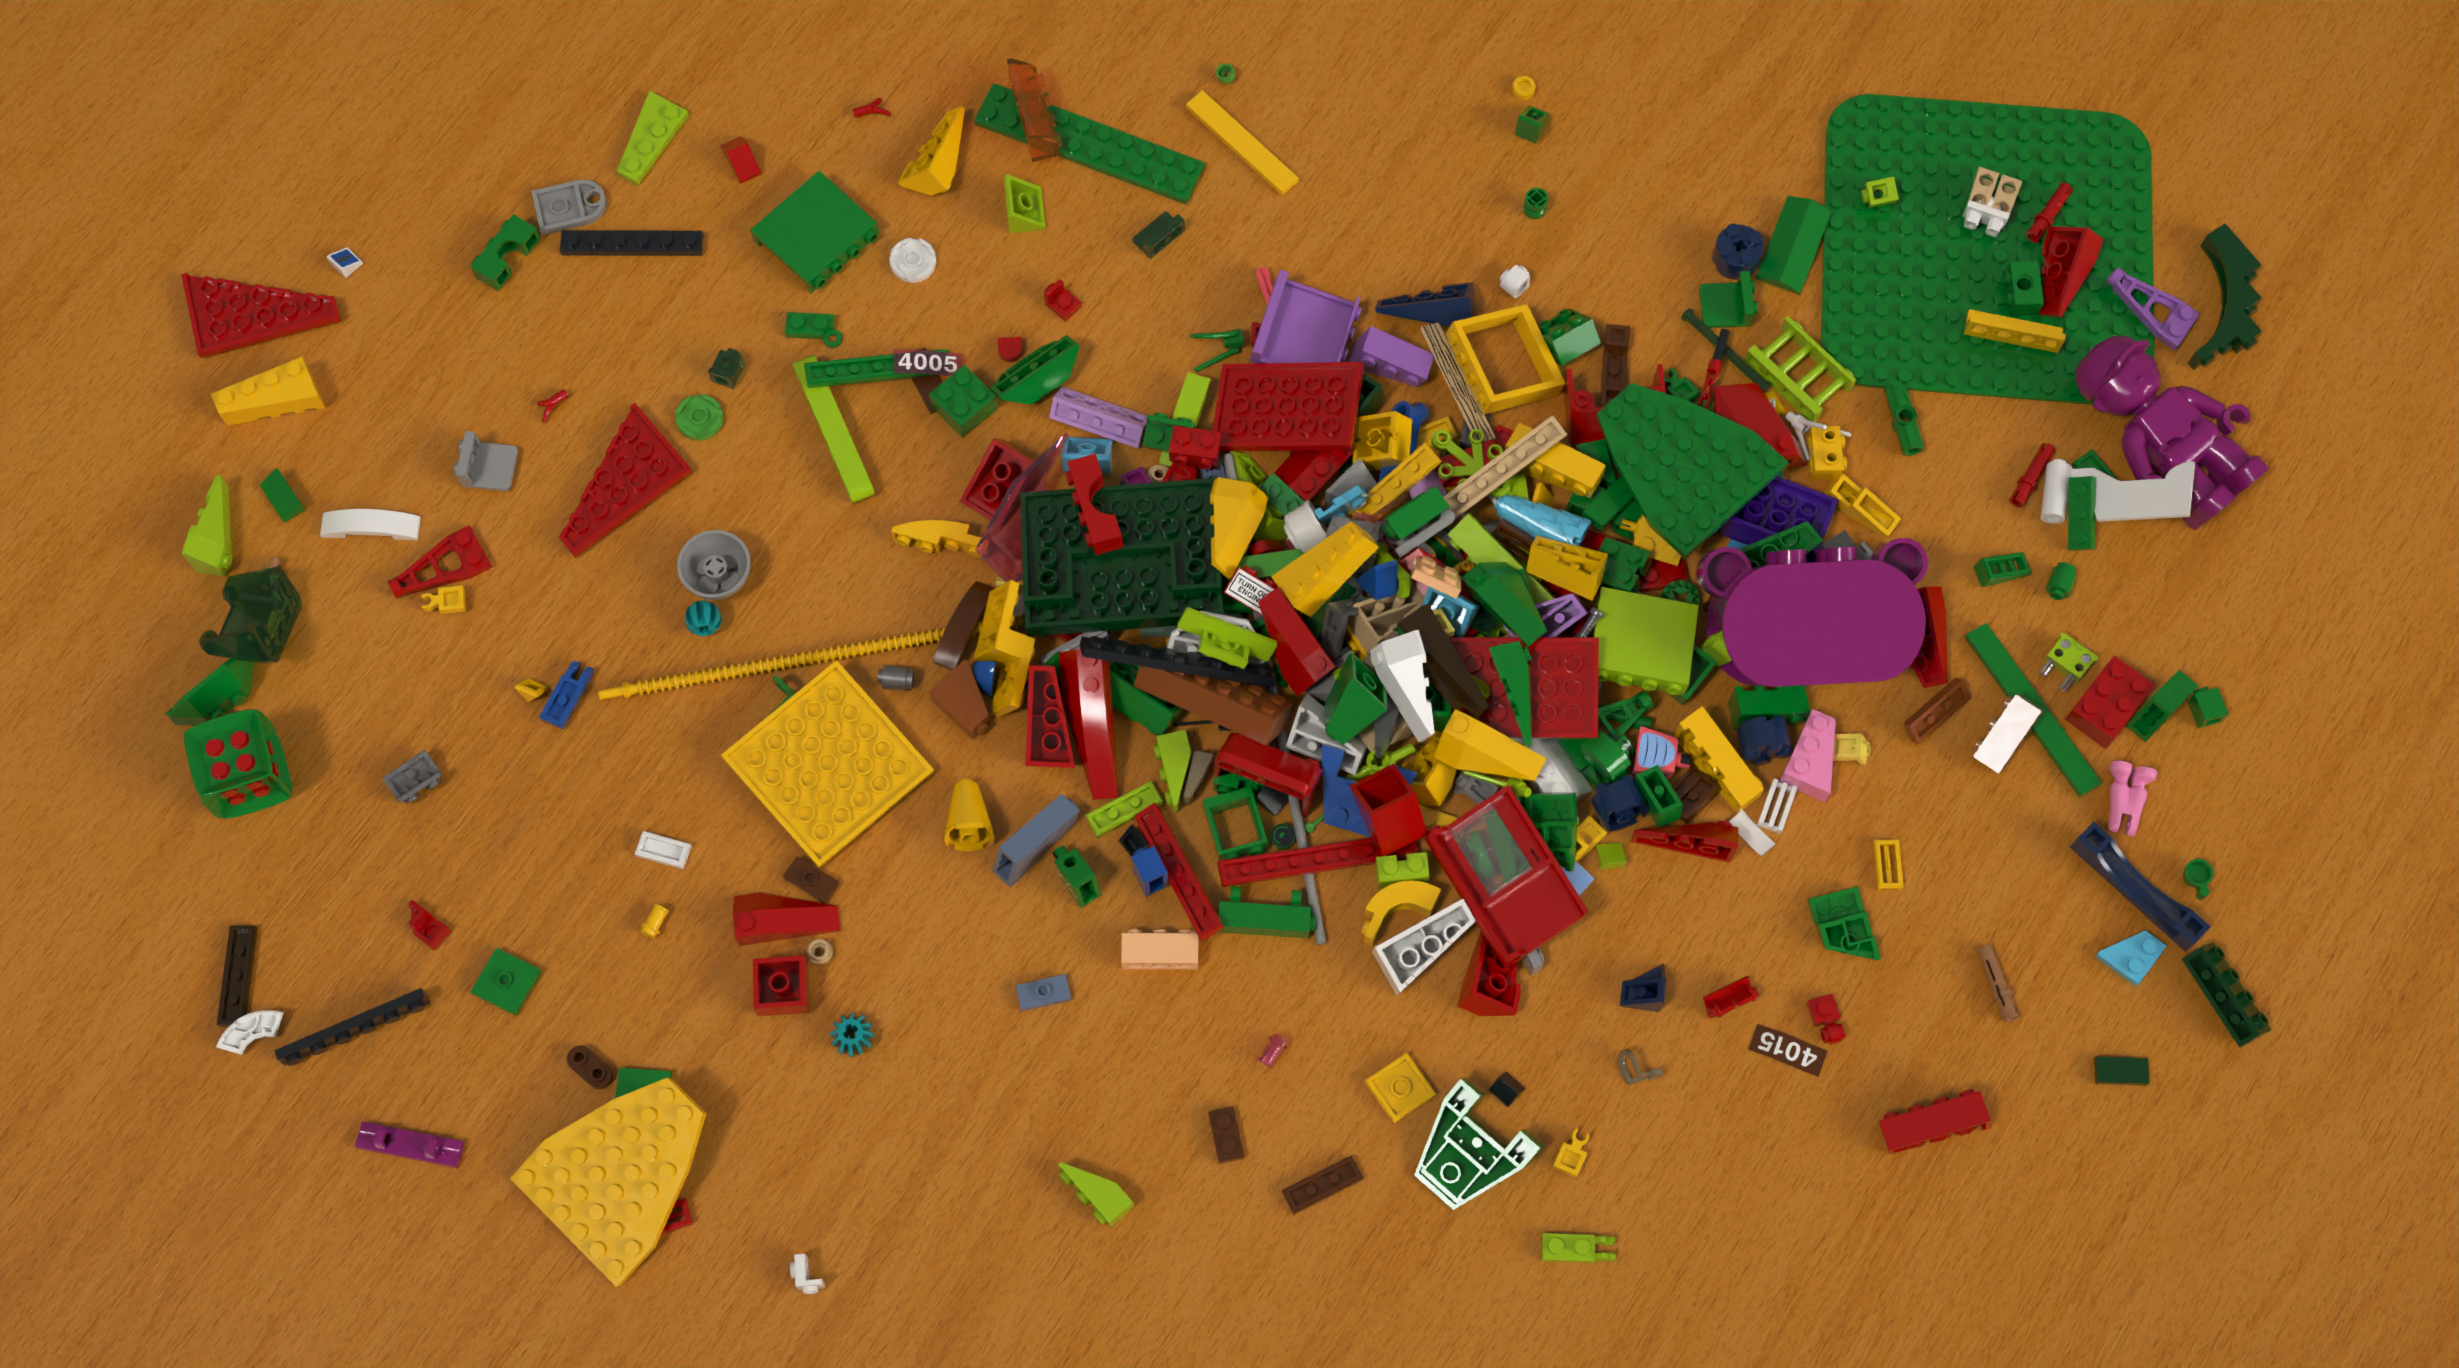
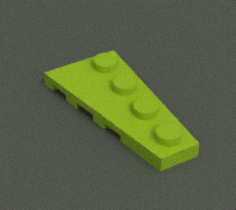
[617,91,689,186]

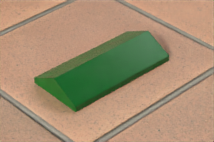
[1755,196,1832,295]

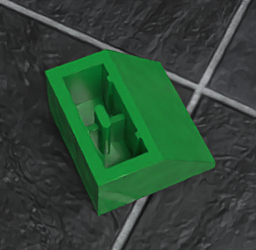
[1538,308,1601,366]

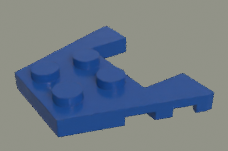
[1322,744,1417,837]

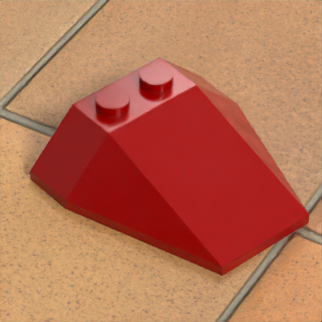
[1713,382,1807,468]

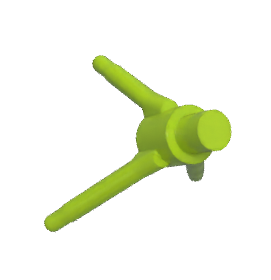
[1464,770,1532,797]

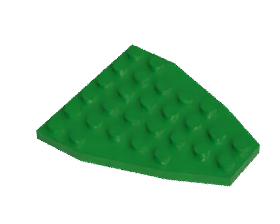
[1597,383,1789,559]

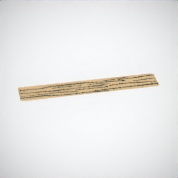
[1420,323,1495,442]

